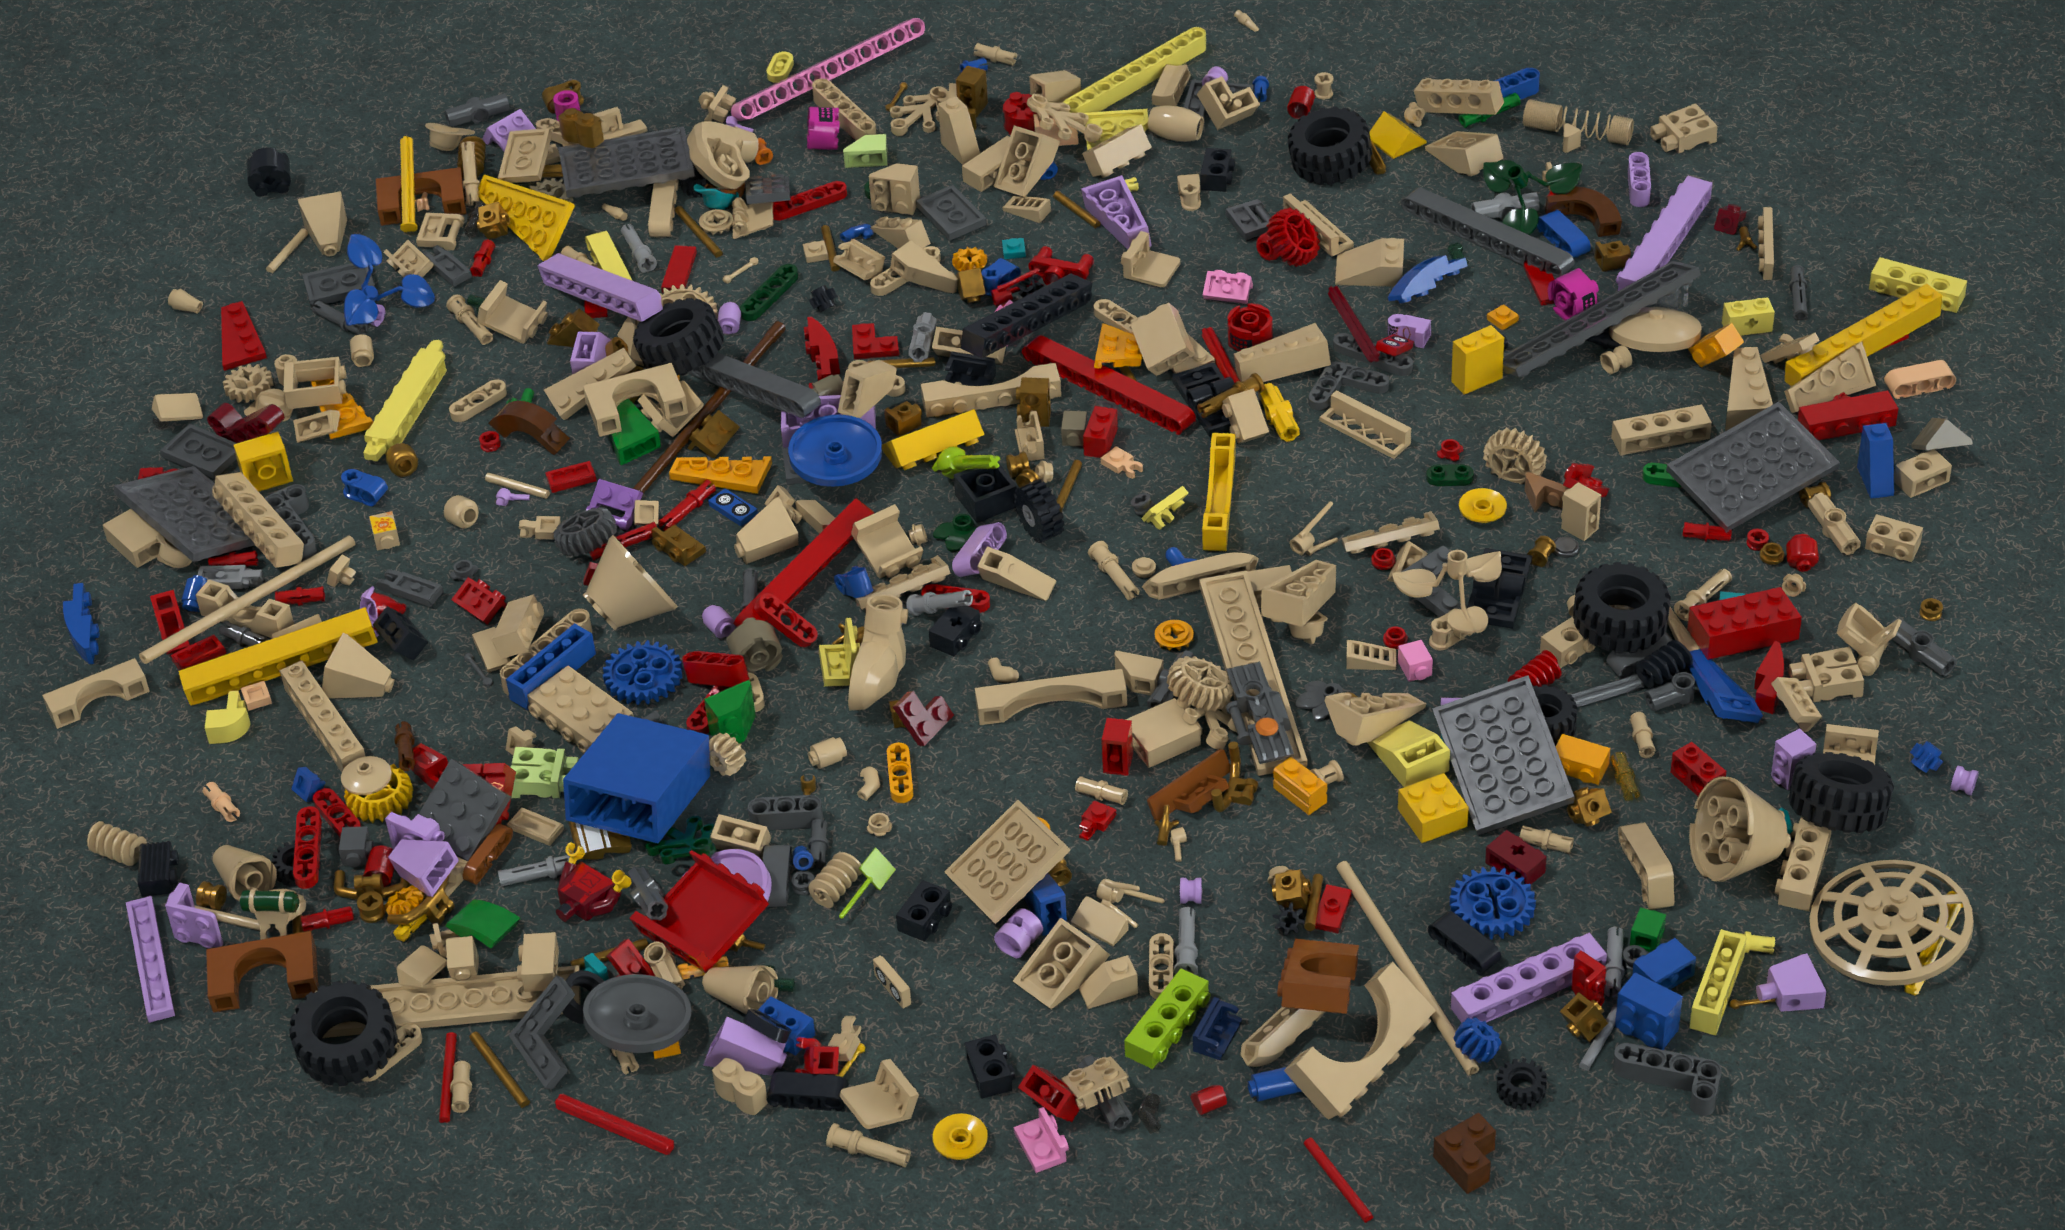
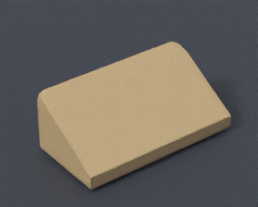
[152,393,203,421]
[293,410,340,443]
[795,500,835,534]
[1387,541,1428,582]
[1071,896,1129,946]
[397,945,447,987]

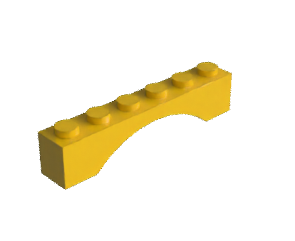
[1202,433,1236,551]

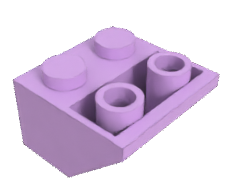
[570,332,610,375]

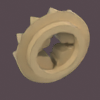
[699,209,733,235]

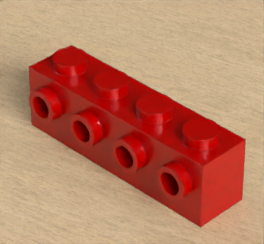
[1798,390,1899,440]

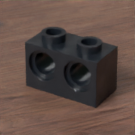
[1200,148,1235,192]
[372,606,428,661]
[896,880,952,942]
[965,1034,1015,1099]

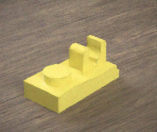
[1141,486,1188,530]

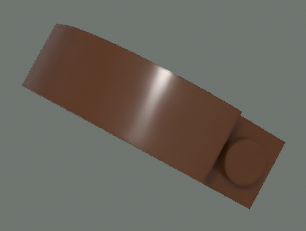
[1545,186,1622,237]
[488,401,570,455]

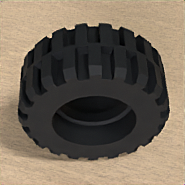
[1287,107,1372,185]
[633,298,724,376]
[1573,562,1671,653]
[1789,752,1894,833]
[289,980,398,1086]

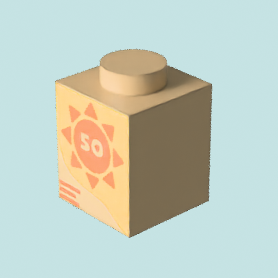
[369,511,400,550]

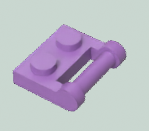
[586,479,643,531]

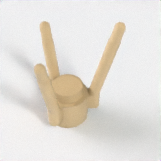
[1290,502,1338,556]
[1097,879,1165,928]

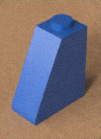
[1857,423,1894,499]
[1024,873,1067,936]

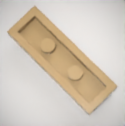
[1760,332,1820,364]

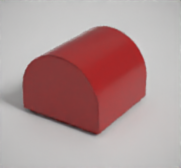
[1190,1085,1227,1115]

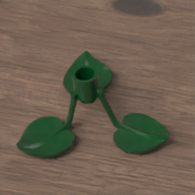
[1483,160,1583,235]

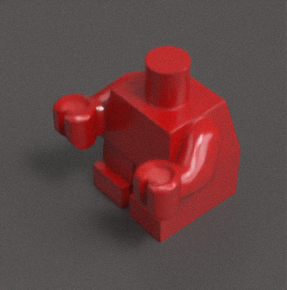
[795,1037,839,1074]

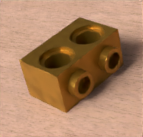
[1016,377,1051,427]

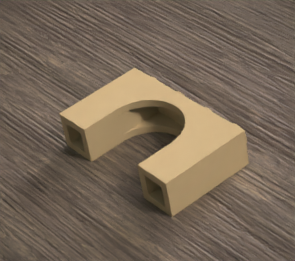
[583,363,688,437]

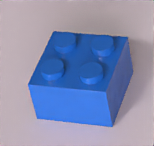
[1615,973,1683,1050]

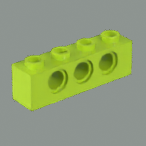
[1124,968,1210,1069]

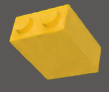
[1451,325,1504,395]

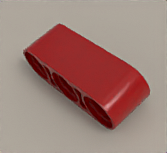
[682,651,749,687]

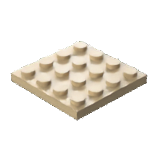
[945,800,1070,924]

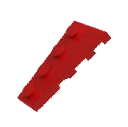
[221,301,267,371]

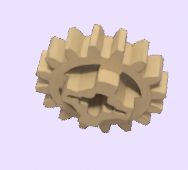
[223,364,274,403]

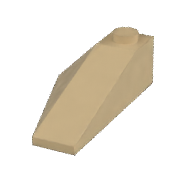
[1325,693,1426,746]

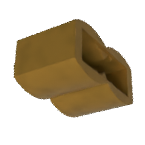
[558,108,604,148]

